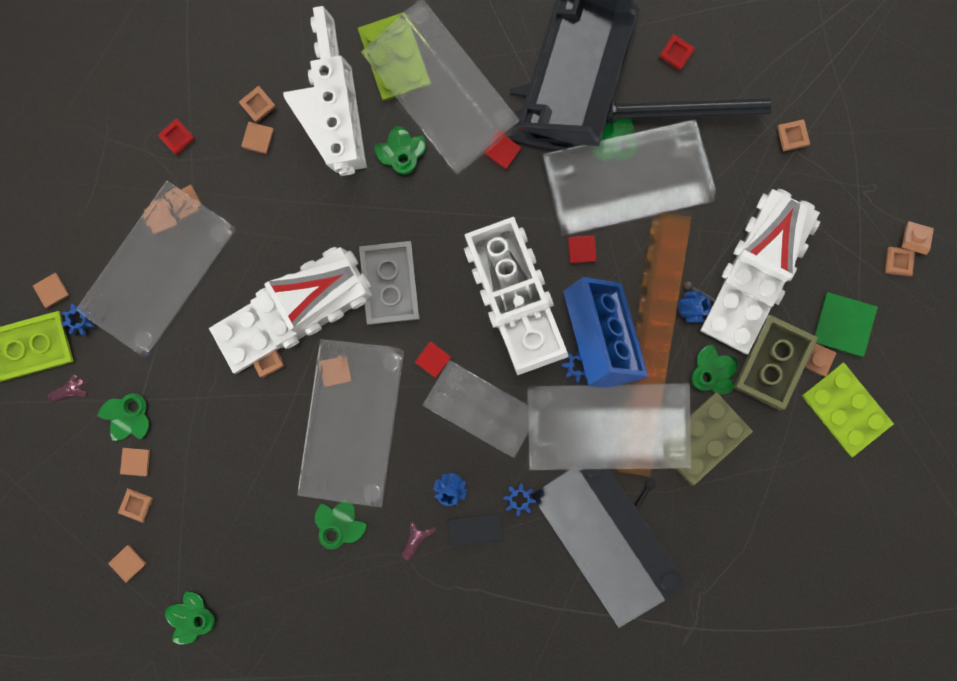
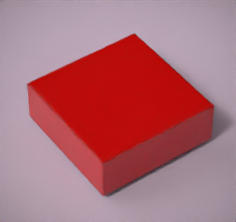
[659,34,695,71]
[158,119,195,156]
[485,133,522,170]
[568,235,596,264]
[415,341,451,378]

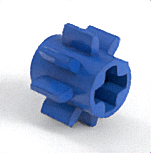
[678,291,711,323]
[61,304,95,336]
[562,350,586,383]
[433,473,467,506]
[503,483,536,516]

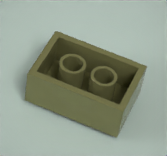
[732,315,818,411]
[655,392,753,485]

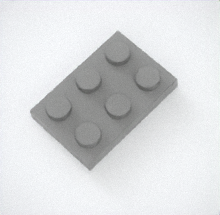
[359,241,419,325]

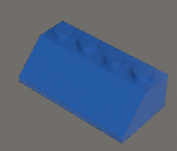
[563,277,648,388]

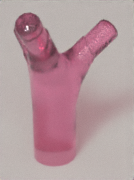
[48,375,87,402]
[401,522,436,561]

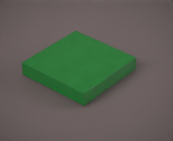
[814,292,878,357]

